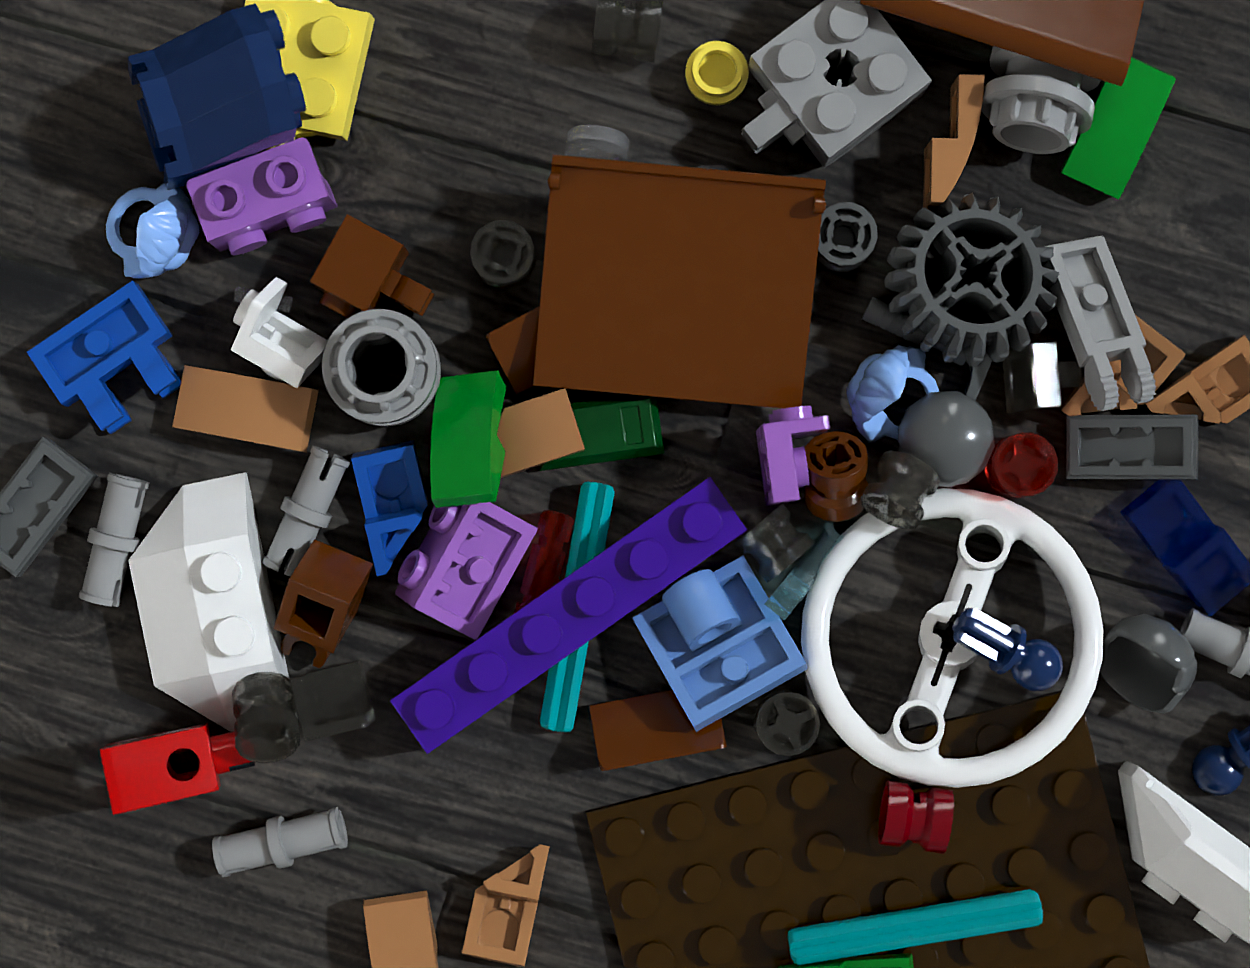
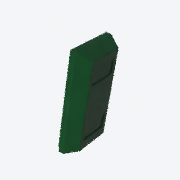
[539,395,665,471]

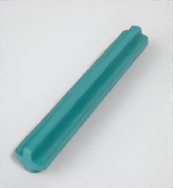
[540,481,615,732]
[787,889,1043,965]

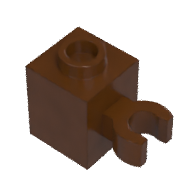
[310,214,435,319]
[273,539,373,668]

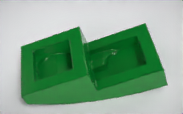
[1061,57,1176,200]
[430,370,506,508]

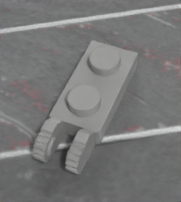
[1042,236,1156,411]

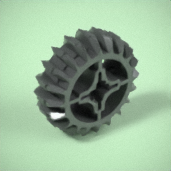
[884,192,1060,367]

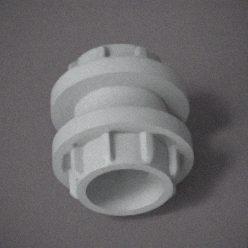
[981,46,1101,154]
[322,309,441,427]

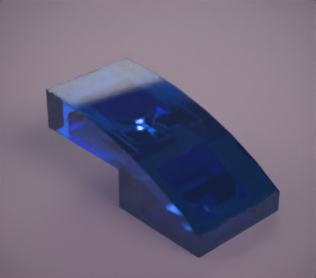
[1120,480,1250,617]

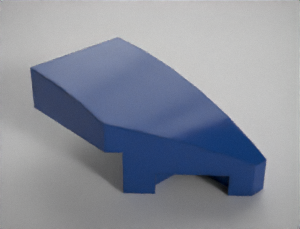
[351,440,428,576]

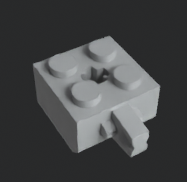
[741,0,932,168]

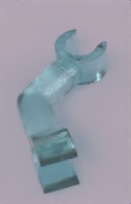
[765,520,844,621]

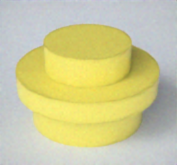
[685,41,749,105]

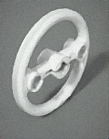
[801,488,1104,788]

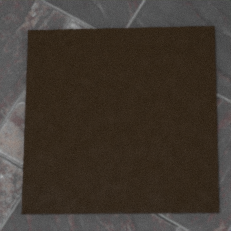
[586,691,1150,968]

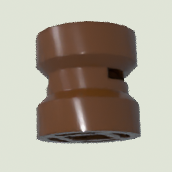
[804,431,868,522]

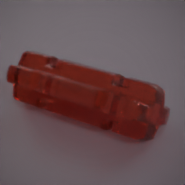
[514,510,574,614]

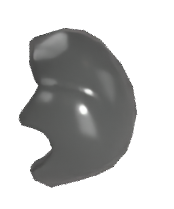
[897,391,995,488]
[1100,614,1197,714]

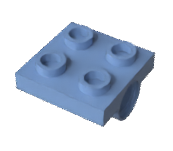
[632,555,808,732]

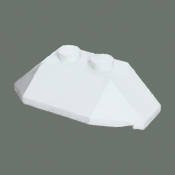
[128,472,298,732]
[1118,761,1250,944]

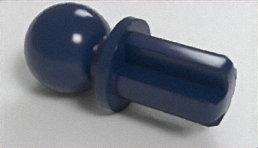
[952,608,1063,691]
[1192,725,1250,796]

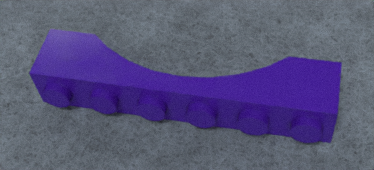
[390,477,747,754]

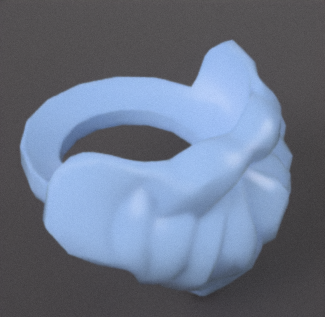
[106,183,199,279]
[847,345,939,443]

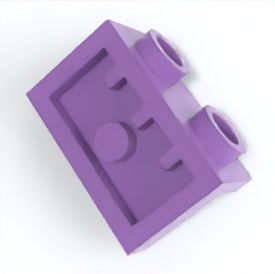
[756,406,830,506]
[395,502,538,640]

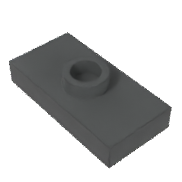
[1066,415,1198,480]
[0,437,98,577]

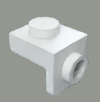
[231,277,328,388]

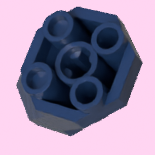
[128,3,306,190]

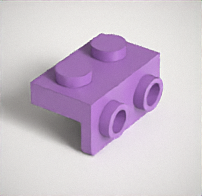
[187,137,338,255]

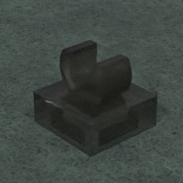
[1003,342,1082,413]

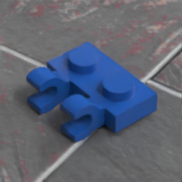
[27,280,181,434]

